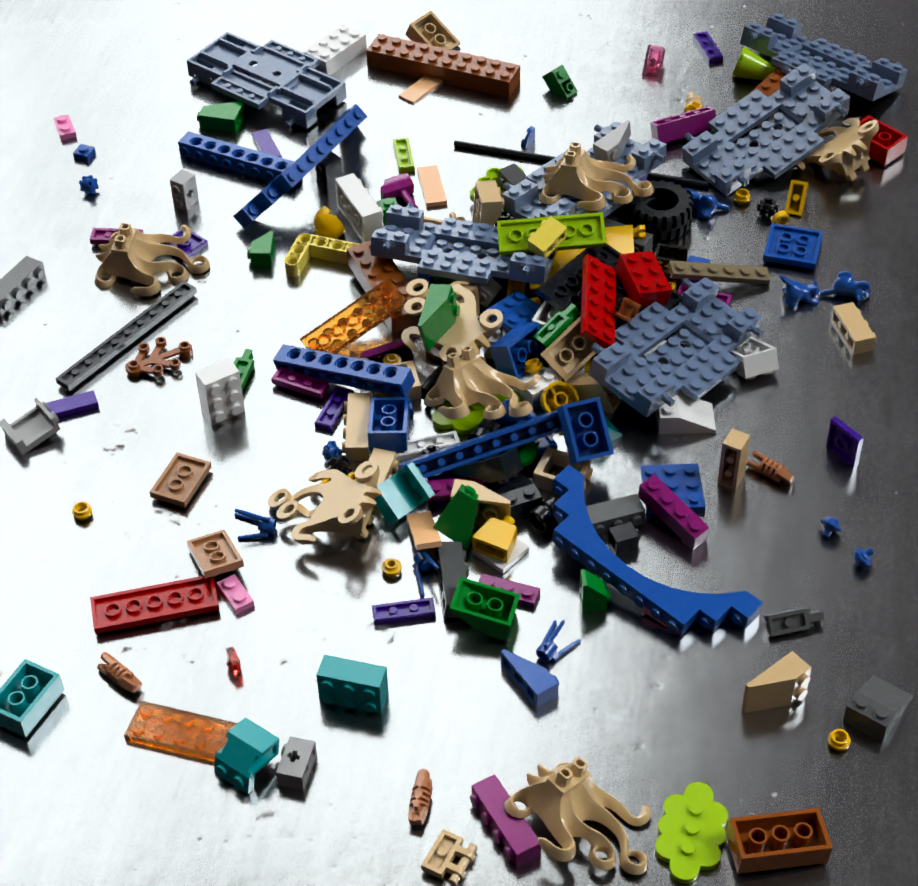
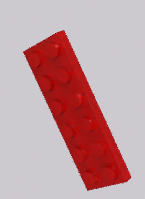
[581,254,616,348]
[90,576,219,634]

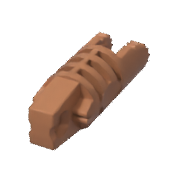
[746,450,794,485]
[97,652,143,693]
[408,768,433,825]

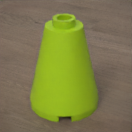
[732,47,776,81]

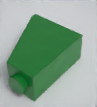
[197,101,246,133]
[433,484,479,550]

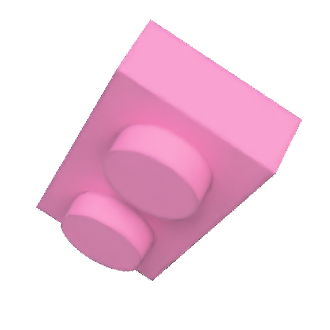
[53,114,77,141]
[216,574,254,615]

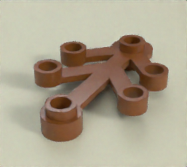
[125,337,193,377]

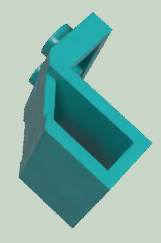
[374,462,435,525]
[214,717,280,794]

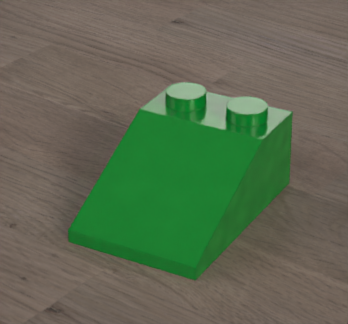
[418,284,460,351]
[449,577,520,641]

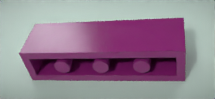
[650,106,716,144]
[638,474,710,550]
[470,774,541,867]

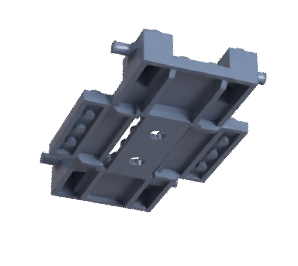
[740,13,908,101]
[186,32,347,129]
[682,63,850,196]
[502,121,667,219]
[371,203,558,285]
[588,277,764,418]

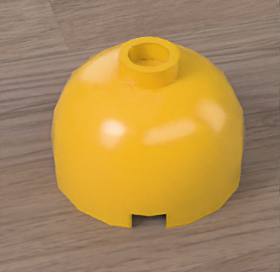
[313,206,346,239]
[540,381,579,414]

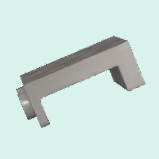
[0,397,60,455]

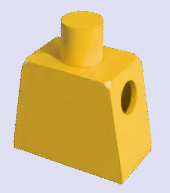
[472,516,517,563]

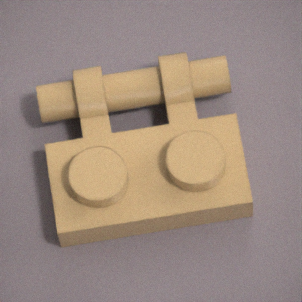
[421,829,478,886]

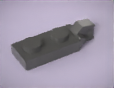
[764,607,824,637]

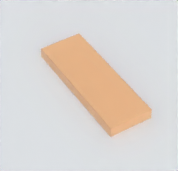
[398,76,443,104]
[417,165,447,207]
[406,511,442,550]

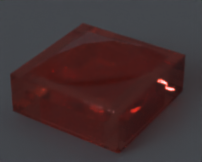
[226,646,242,677]

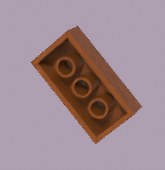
[725,808,833,874]

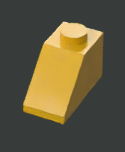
[785,180,808,216]

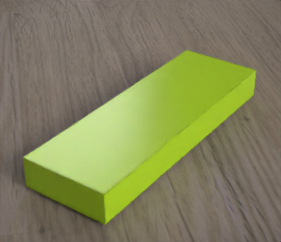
[393,138,415,173]

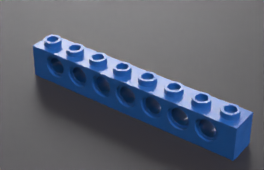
[178,131,294,181]
[273,344,415,397]

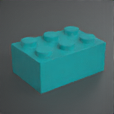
[316,654,389,713]
[0,659,65,737]

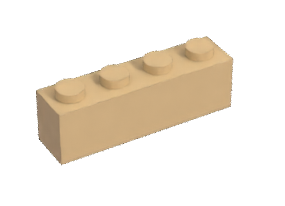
[342,393,371,461]

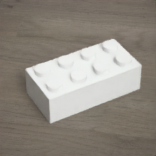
[303,24,367,75]
[335,173,384,242]

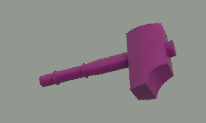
[380,173,419,209]

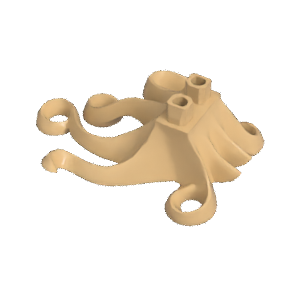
[795,117,879,181]
[539,142,654,211]
[94,223,210,296]
[401,278,503,362]
[424,346,540,420]
[267,460,382,545]
[504,757,651,875]

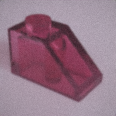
[642,44,665,78]

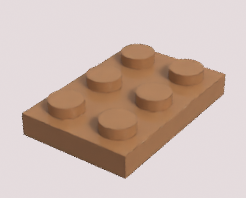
[149,452,212,507]
[186,529,244,579]

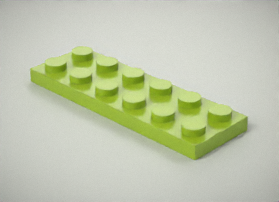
[497,212,606,255]

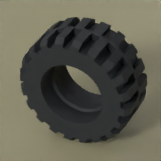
[627,180,693,241]

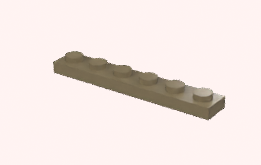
[668,260,771,285]

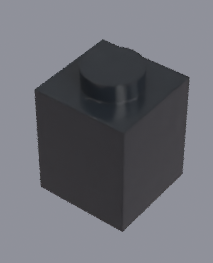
[608,522,641,555]

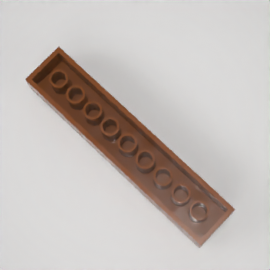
[366,34,520,98]

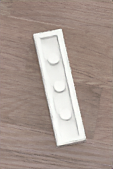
[393,431,461,461]

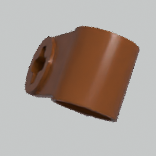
[615,297,642,322]

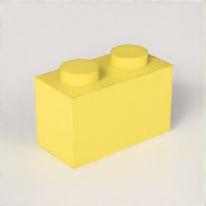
[527,216,567,258]

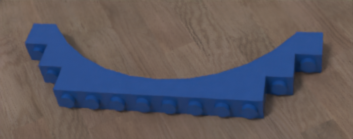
[233,104,368,229]
[552,465,763,636]

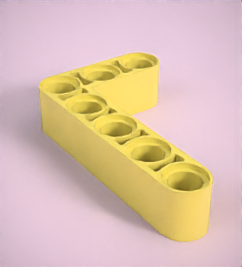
[284,233,358,277]

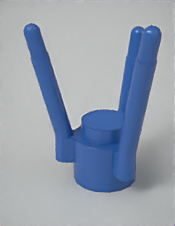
[234,509,276,540]
[412,550,439,597]
[536,620,581,662]

